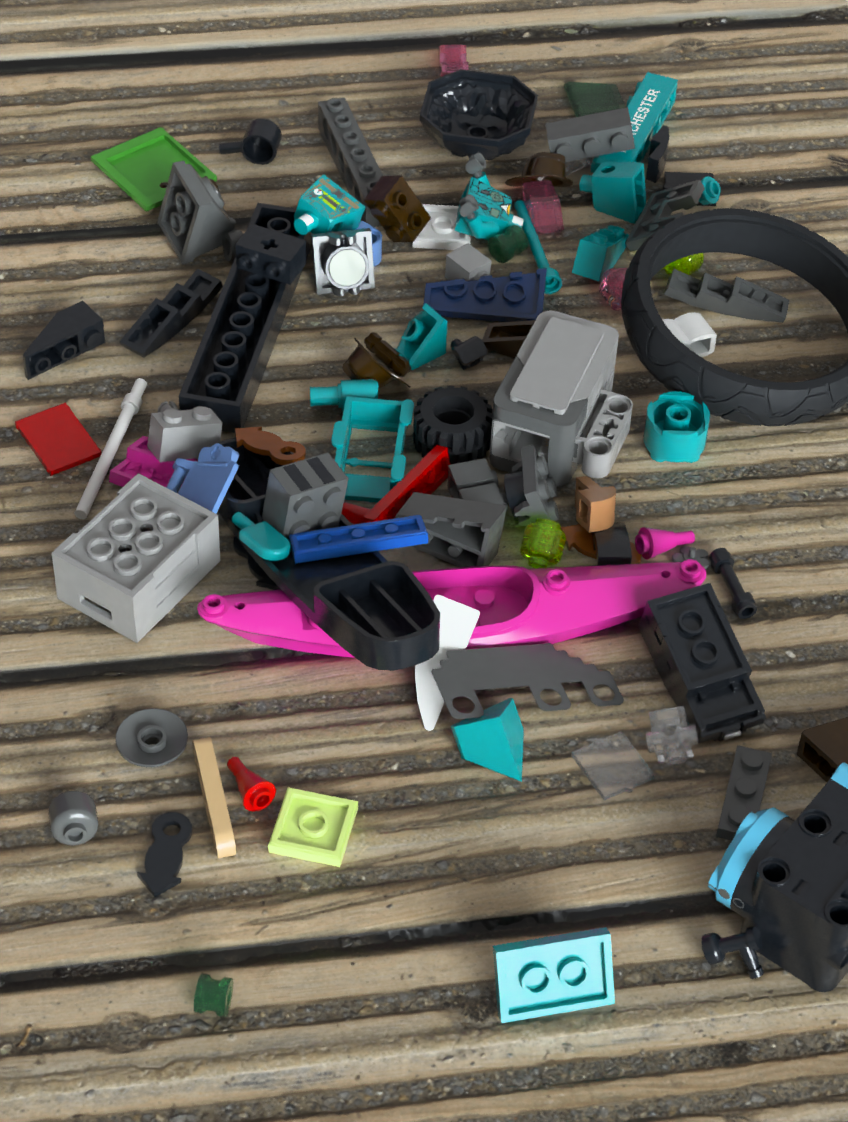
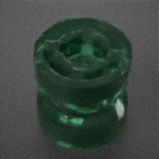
[488,225,529,263]

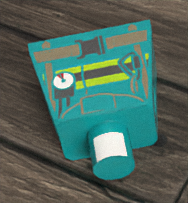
[294,175,366,235]

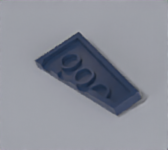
[423,268,547,322]

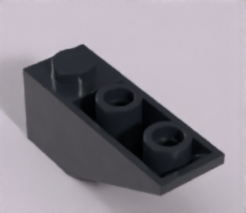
[23,301,105,380]

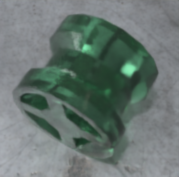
[194,973,234,1018]

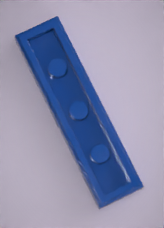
[289,515,428,564]

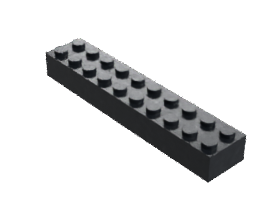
[178,203,312,433]

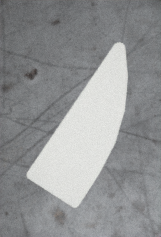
[415,595,480,731]

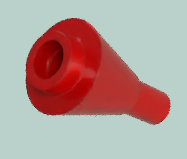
[227,757,276,812]

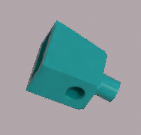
[579,161,647,224]

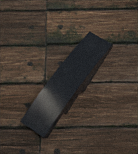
[120,268,223,357]

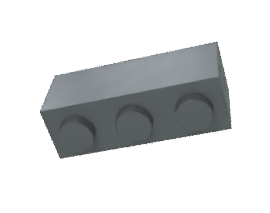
[545,107,635,162]

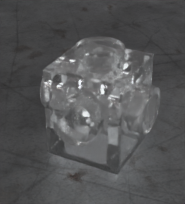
[645,706,699,765]

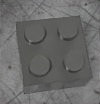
[262,453,349,540]

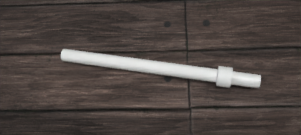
[74,378,147,519]

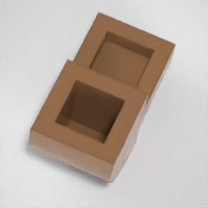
[575,476,616,533]

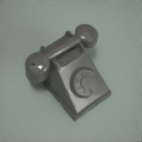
[157,160,243,265]

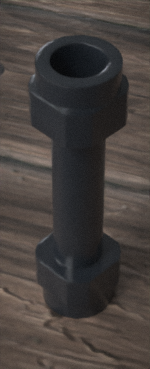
[709,548,757,619]

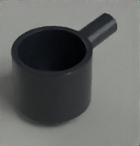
[219,119,282,165]

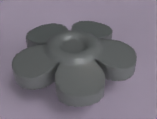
[672,546,710,569]

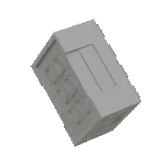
[52,473,221,643]

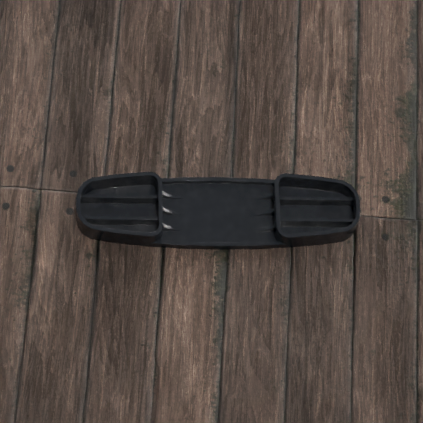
[209,437,441,671]

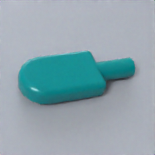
[232,512,290,561]

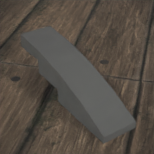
[664,269,790,322]

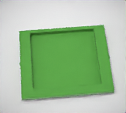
[91,127,217,212]

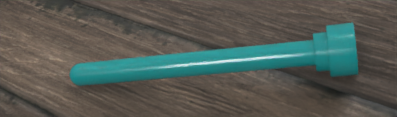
[514,200,562,294]

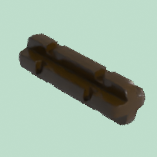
[364,332,411,377]

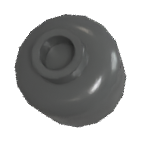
[48,791,98,845]

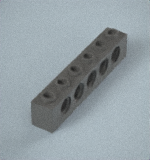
[318,97,383,227]

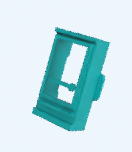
[331,396,414,503]

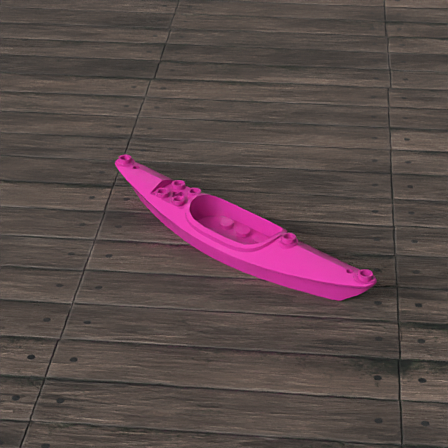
[197,559,706,658]

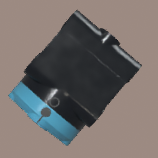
[708,762,848,992]

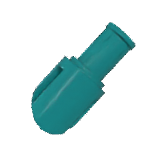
[310,379,379,411]

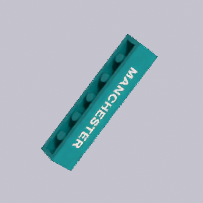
[590,72,678,173]

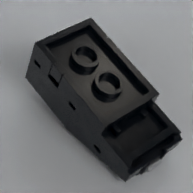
[638,583,766,743]

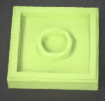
[268,787,358,867]

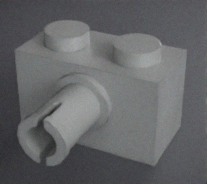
[147,401,223,462]

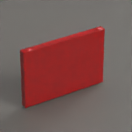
[15,402,102,476]

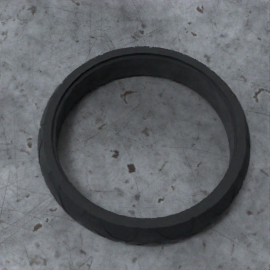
[621,208,848,426]

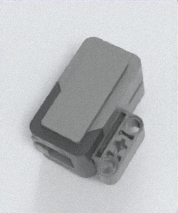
[489,310,633,486]

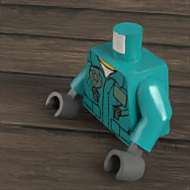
[454,153,524,242]

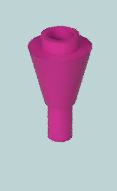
[635,527,695,560]

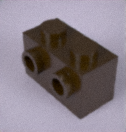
[364,175,431,242]

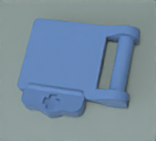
[166,443,239,513]

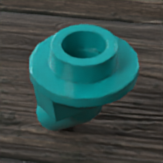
[699,176,721,205]

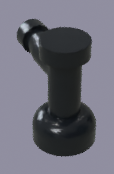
[702,926,764,979]

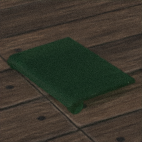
[564,82,626,117]

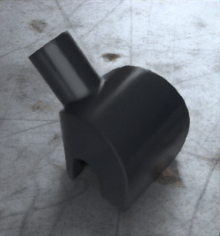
[450,336,487,370]

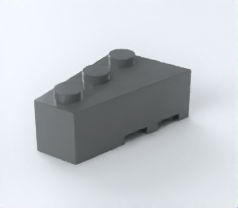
[396,492,507,568]

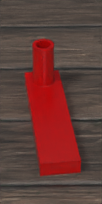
[341,445,451,525]

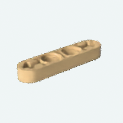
[192,737,236,858]

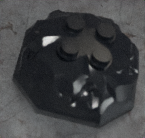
[420,69,538,160]

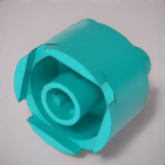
[643,391,710,463]

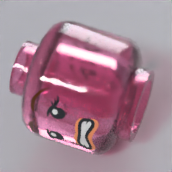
[599,267,627,311]

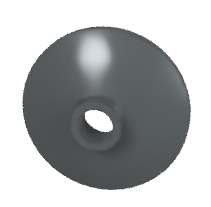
[116,708,188,768]

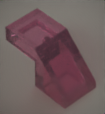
[438,45,469,77]
[522,180,564,234]

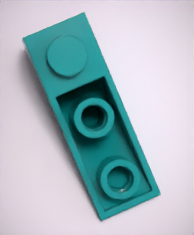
[572,225,629,281]

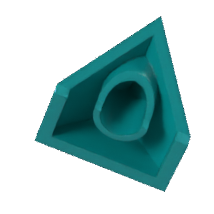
[394,303,448,370]
[451,698,524,782]

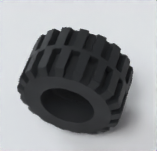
[413,386,493,464]

